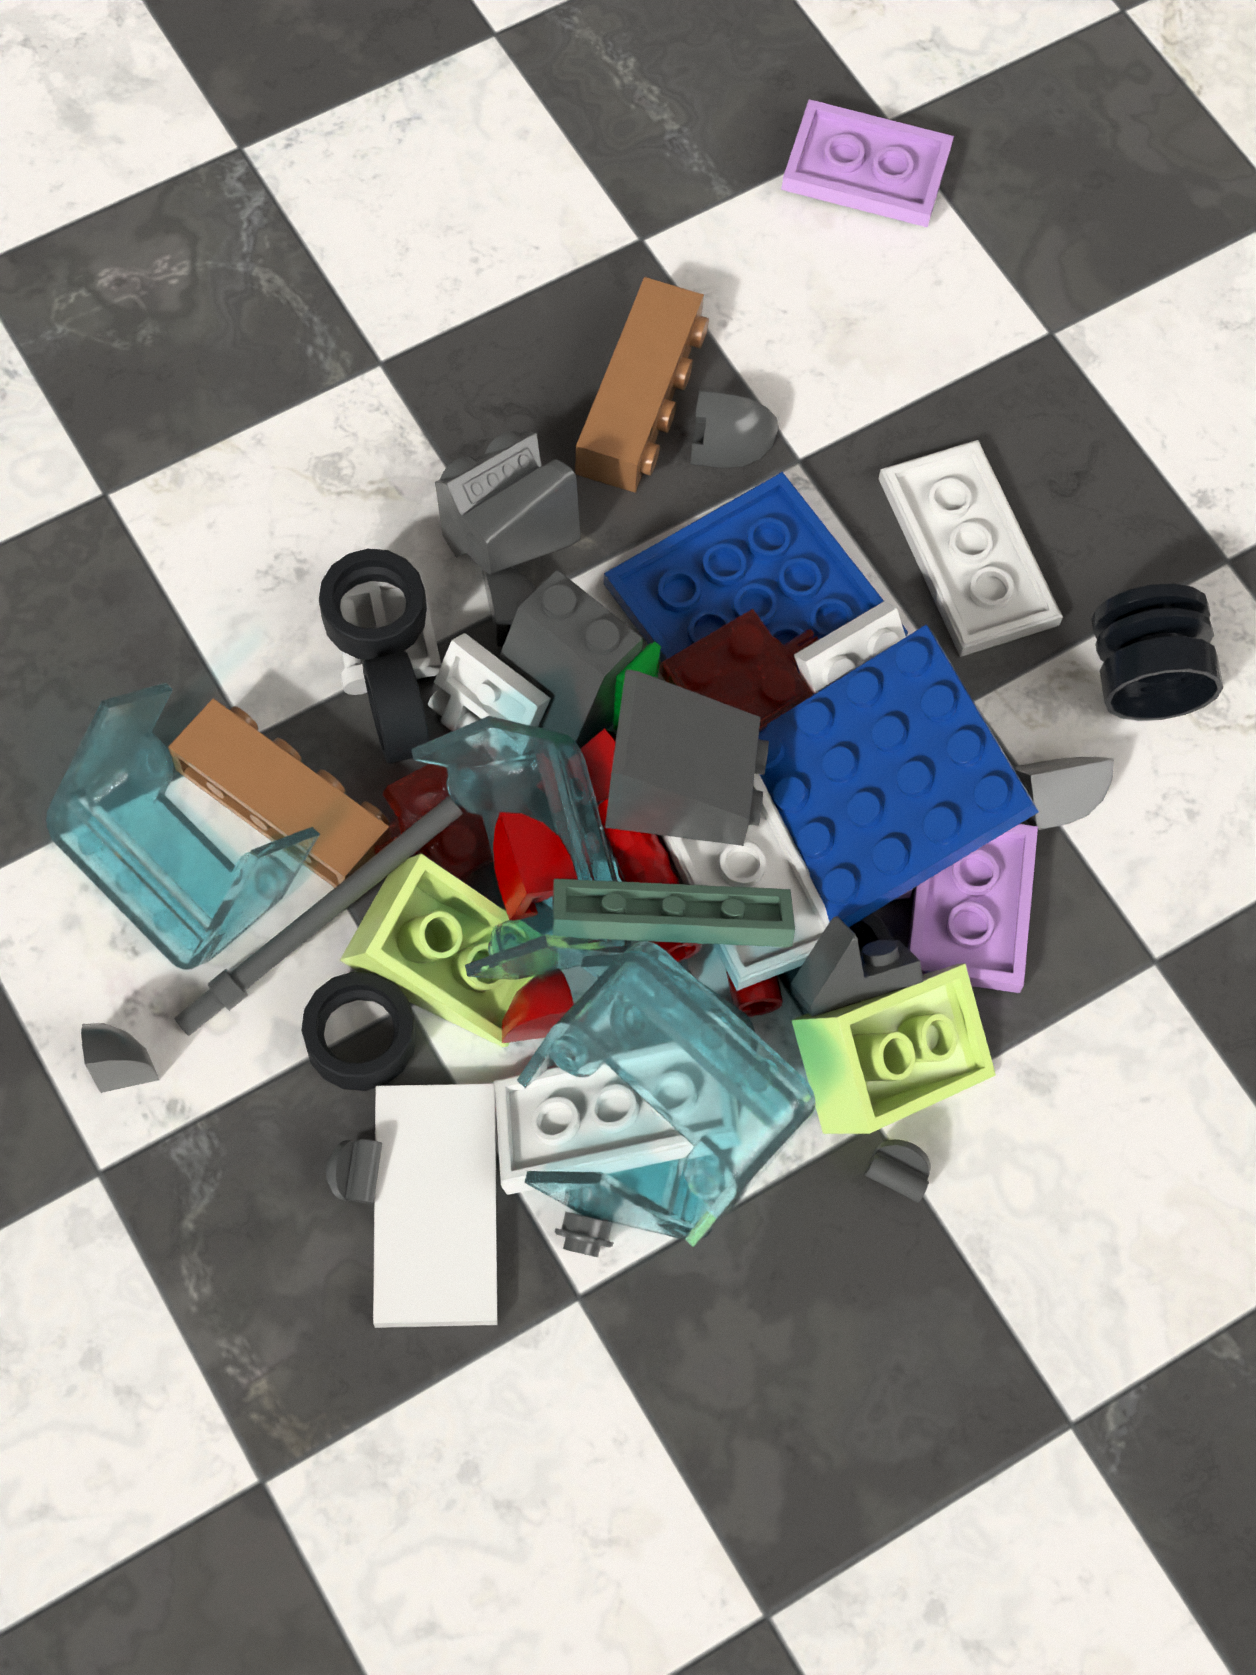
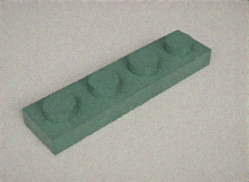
[552,879,795,947]

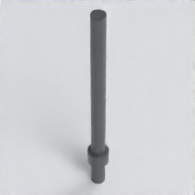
[174,796,463,1036]

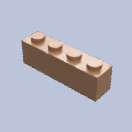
[575,277,709,493]
[168,698,392,888]

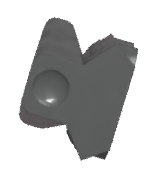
[435,431,581,575]

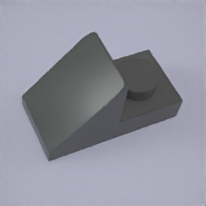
[791,916,924,1017]

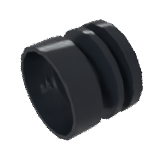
[1091,583,1223,721]

